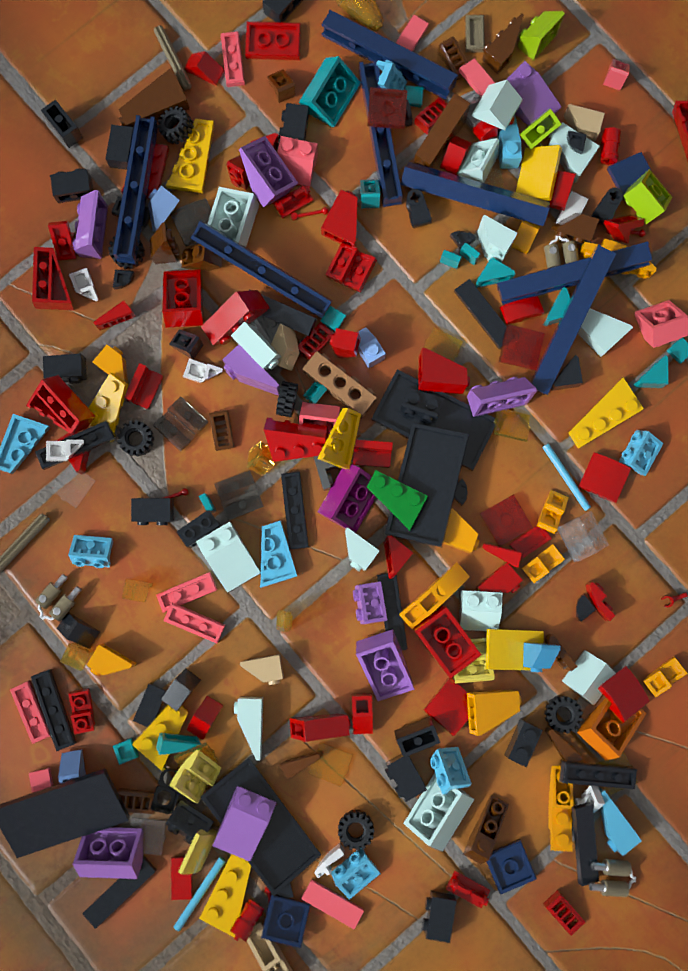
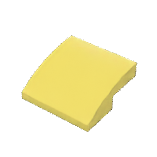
[454,638,495,684]
[170,750,221,803]
[178,829,218,874]

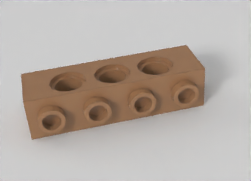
[303,351,377,418]

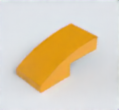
[537,490,569,533]
[522,544,565,583]
[643,656,687,697]

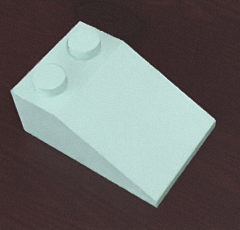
[196,522,261,593]

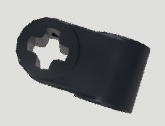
[591,187,623,226]
[406,189,432,229]

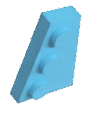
[0,414,51,474]
[260,521,297,588]

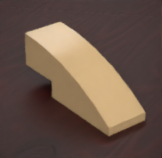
[247,922,293,971]

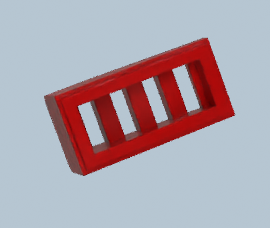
[414,97,447,135]
[93,301,136,330]
[298,322,335,360]
[482,543,523,568]
[543,890,586,936]

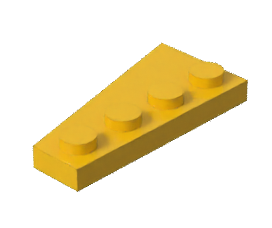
[166,119,214,193]
[568,377,644,449]
[199,854,251,937]

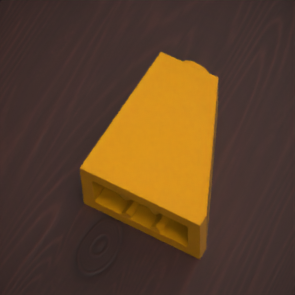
[444,508,479,553]
[467,689,521,736]

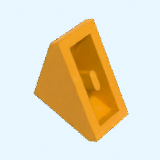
[511,220,541,254]

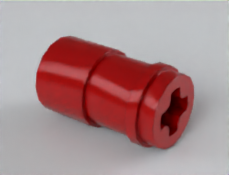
[600,127,621,165]
[230,899,264,942]

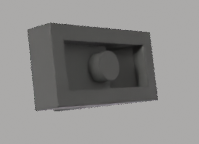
[314,456,339,491]

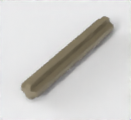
[154,25,192,91]
[0,514,50,573]

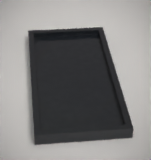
[371,369,498,471]
[385,423,469,548]
[200,758,321,896]
[0,768,130,858]

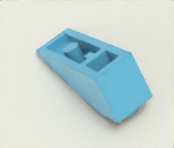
[497,115,522,169]
[599,787,642,856]

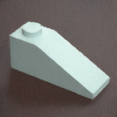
[234,697,263,760]

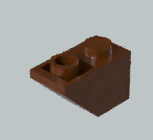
[551,213,599,243]
[181,244,222,271]

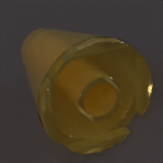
[336,0,384,33]

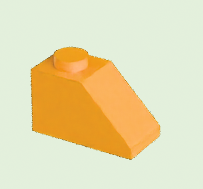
[93,344,129,386]
[86,644,137,676]

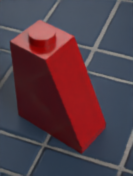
[321,190,358,247]
[418,348,470,394]
[289,714,351,742]

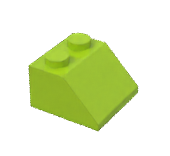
[517,11,565,60]
[623,169,672,224]

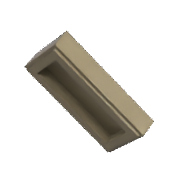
[465,15,484,52]

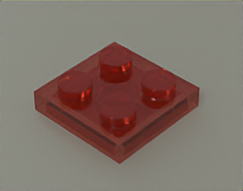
[367,87,407,129]
[499,324,545,371]
[480,494,533,547]

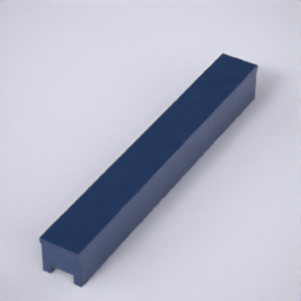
[322,10,458,99]
[359,60,402,207]
[113,115,158,264]
[401,162,550,226]
[191,220,332,318]
[497,242,652,305]
[530,245,616,395]

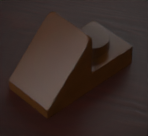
[267,69,295,103]
[545,634,578,671]

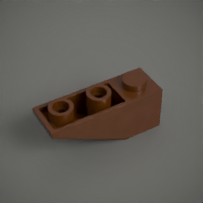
[482,13,524,74]
[150,223,179,265]
[463,795,509,864]

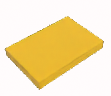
[516,145,562,201]
[486,629,544,670]

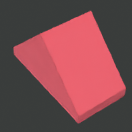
[603,59,630,90]

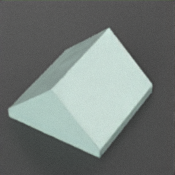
[472,80,522,130]
[457,138,499,183]
[562,650,616,706]

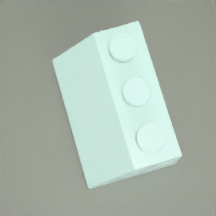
[208,187,259,247]
[403,773,474,852]

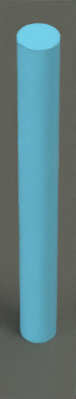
[542,443,591,511]
[174,857,226,931]

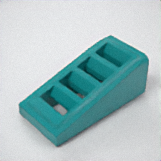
[156,733,202,755]

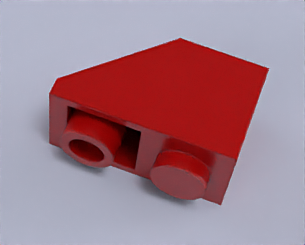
[226,155,250,190]
[330,328,361,358]
[352,693,373,734]

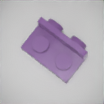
[353,582,387,624]

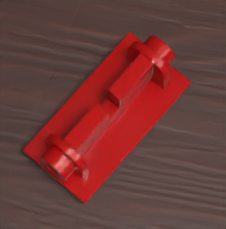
[273,185,314,219]
[446,870,490,909]

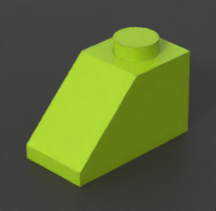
[520,109,561,149]

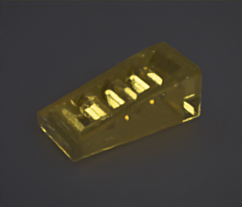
[276,610,293,632]

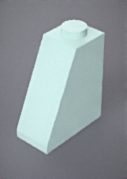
[548,122,599,183]
[578,309,633,357]
[231,322,281,370]

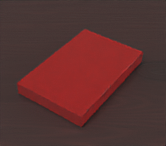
[245,22,301,60]

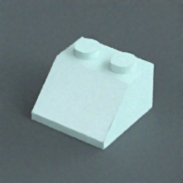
[477,215,517,263]
[345,527,379,572]
[459,591,502,631]

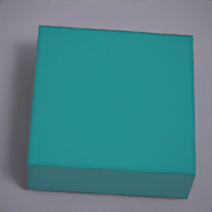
[404,86,424,108]
[459,243,480,265]
[440,250,461,269]
[320,306,346,332]
[667,338,688,364]
[303,382,327,404]
[199,493,216,514]
[113,738,139,765]

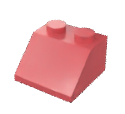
[277,136,318,188]
[634,300,688,348]
[299,402,340,434]

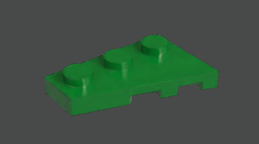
[367,470,428,531]

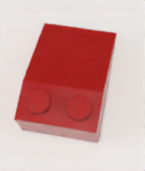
[162,269,203,328]
[413,605,482,679]

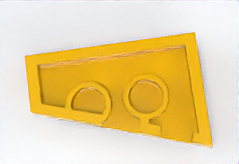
[89,373,128,442]
[317,408,361,469]
[132,705,188,771]

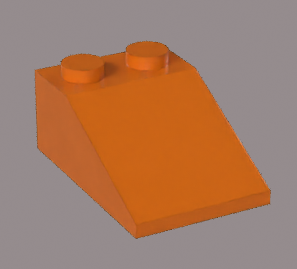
[577,698,647,761]

